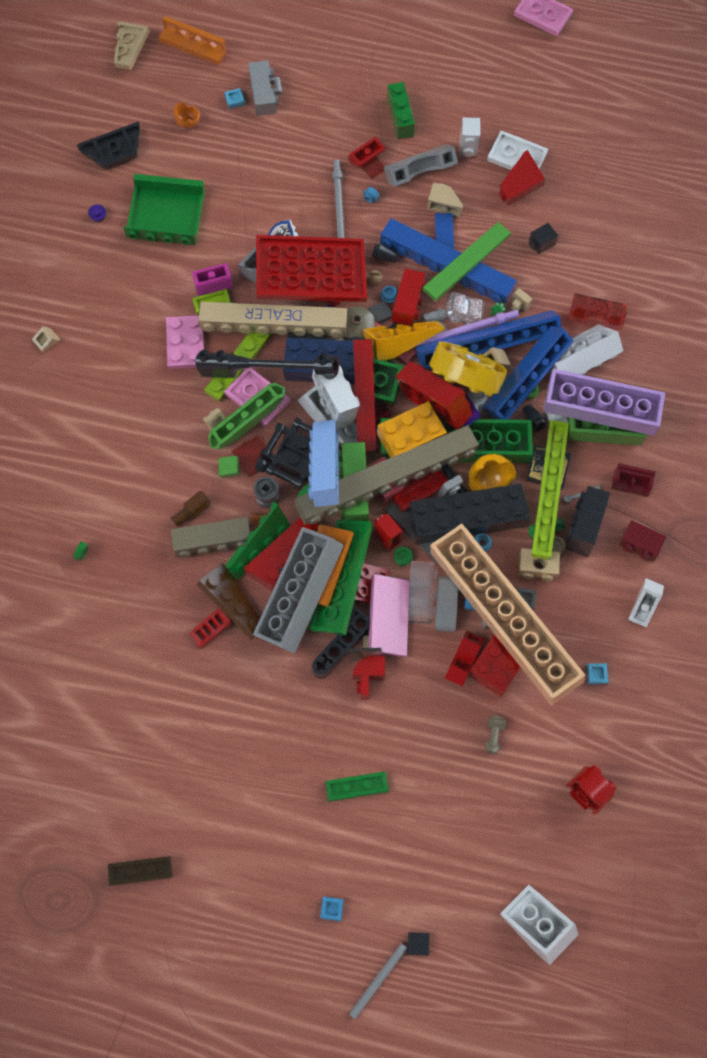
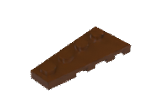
[196,563,260,640]

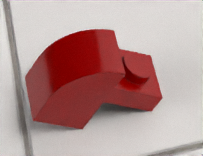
[353,656,385,699]

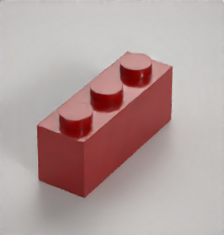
[391,269,428,326]

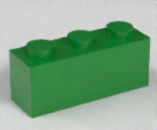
[387,82,415,140]

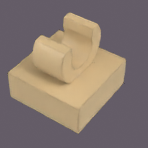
[511,288,533,312]
[203,408,226,431]

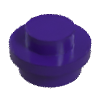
[88,204,106,222]

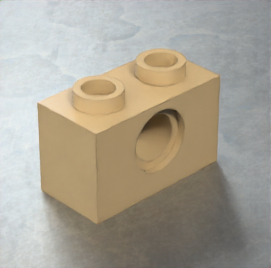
[518,548,560,582]

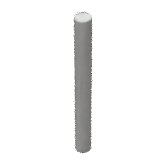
[349,943,407,1019]

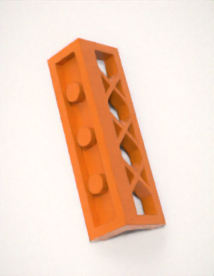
[159,16,226,65]

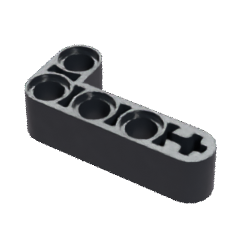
[312,605,370,679]

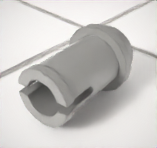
[422,308,446,322]

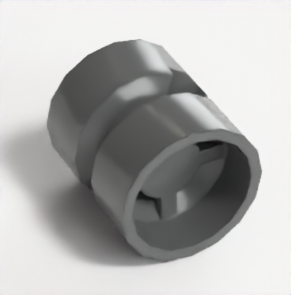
[254,477,279,509]

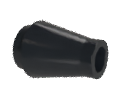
[372,243,399,263]
[522,404,547,432]

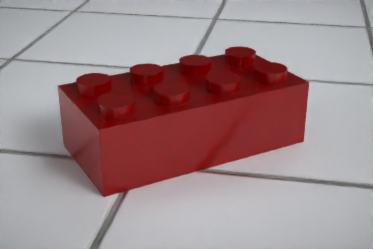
[395,361,473,430]
[468,634,521,697]

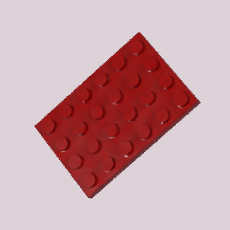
[256,235,367,302]

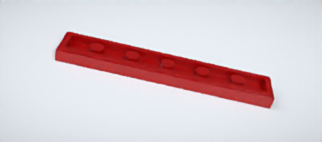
[353,339,377,452]

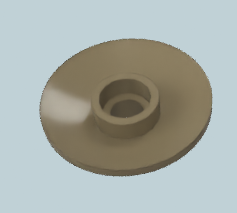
[346,306,375,339]

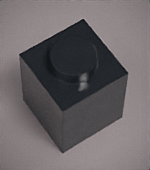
[529,223,559,255]

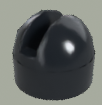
[255,456,269,472]

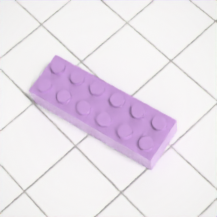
[543,369,665,436]

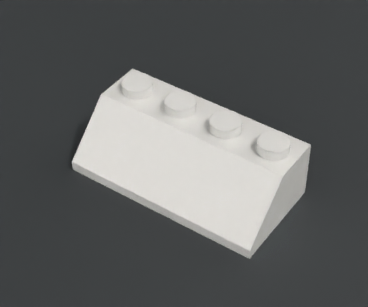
[548,324,623,375]

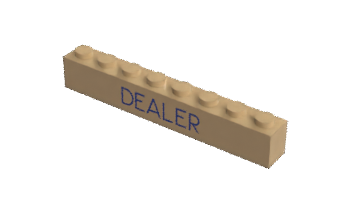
[199,302,347,338]

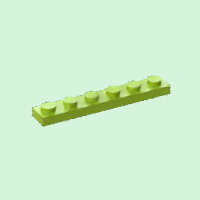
[204,332,274,402]

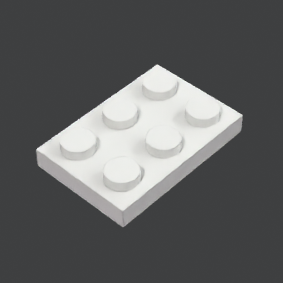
[487,131,548,170]

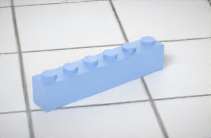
[308,419,339,507]

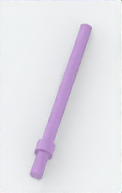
[417,310,519,346]

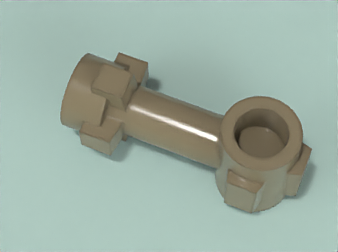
[484,715,506,754]

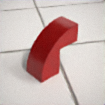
[445,630,485,687]

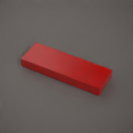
[392,470,448,513]

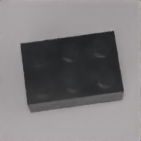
[565,486,610,557]

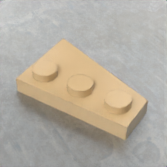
[114,21,150,70]

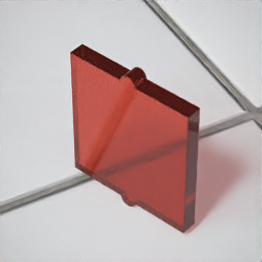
[232,435,271,477]

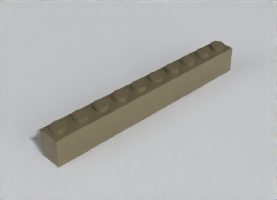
[294,426,479,525]

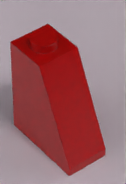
[498,150,545,205]

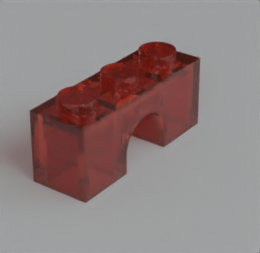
[568,293,627,330]

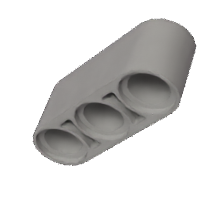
[435,576,458,632]

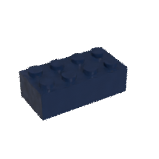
[283,338,355,384]

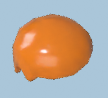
[173,102,200,128]

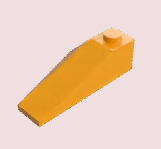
[363,321,444,362]

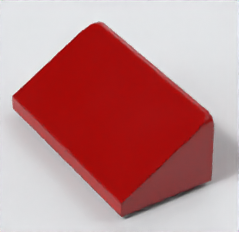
[348,136,386,168]

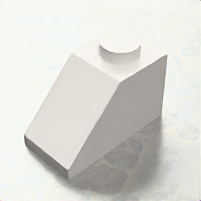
[628,578,664,627]

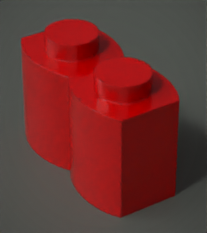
[373,514,404,551]

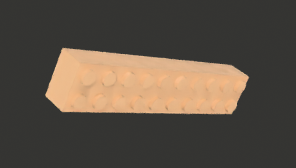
[430,524,586,706]

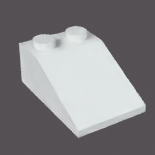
[500,885,579,965]

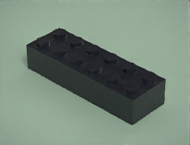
[408,483,530,545]

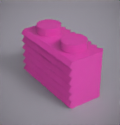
[192,263,233,296]

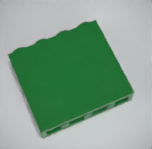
[124,174,205,245]

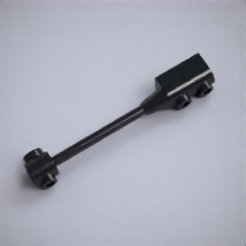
[195,350,339,380]

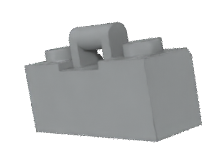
[248,61,282,116]

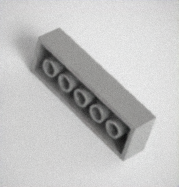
[253,527,344,654]

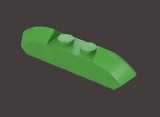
[208,383,285,449]

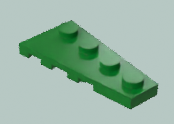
[225,502,291,580]

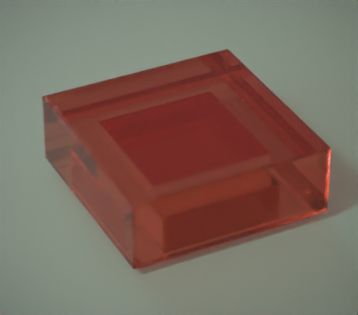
[361,157,385,179]

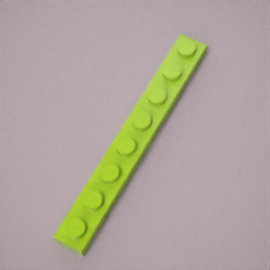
[531,420,569,560]

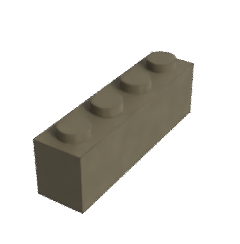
[171,517,250,558]

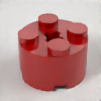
[567,765,617,814]

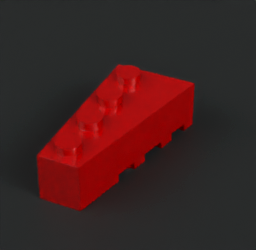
[244,517,319,592]

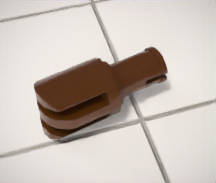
[171,491,211,527]

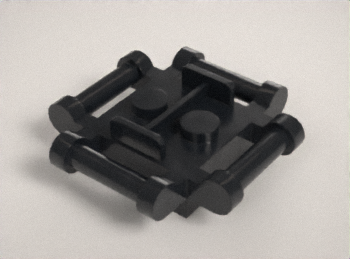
[260,417,313,490]

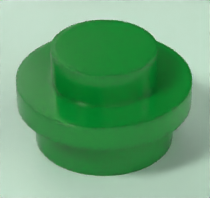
[490,302,506,316]

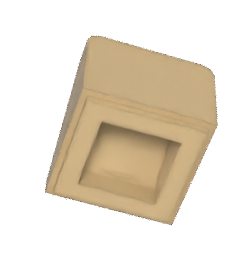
[32,326,60,352]

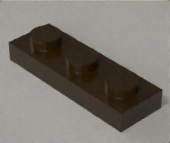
[108,856,173,886]

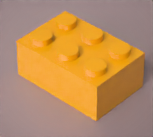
[377,401,447,458]

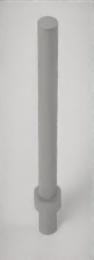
[332,160,345,238]

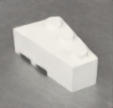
[312,366,360,430]

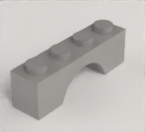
[384,144,458,186]

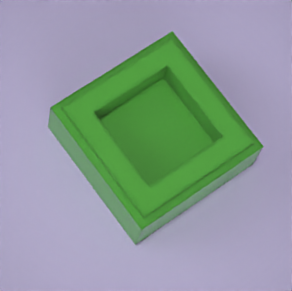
[219,455,239,478]

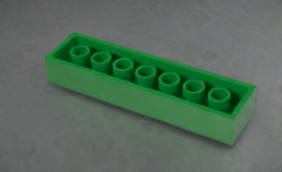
[380,418,533,463]

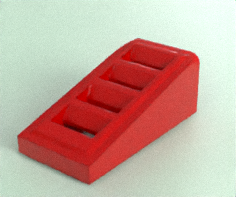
[189,608,232,649]

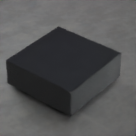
[407,932,429,956]

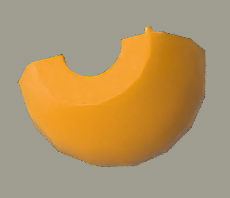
[468,454,517,491]

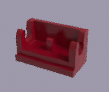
[611,463,656,497]

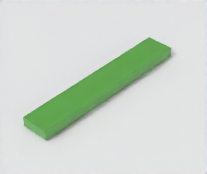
[423,222,511,302]

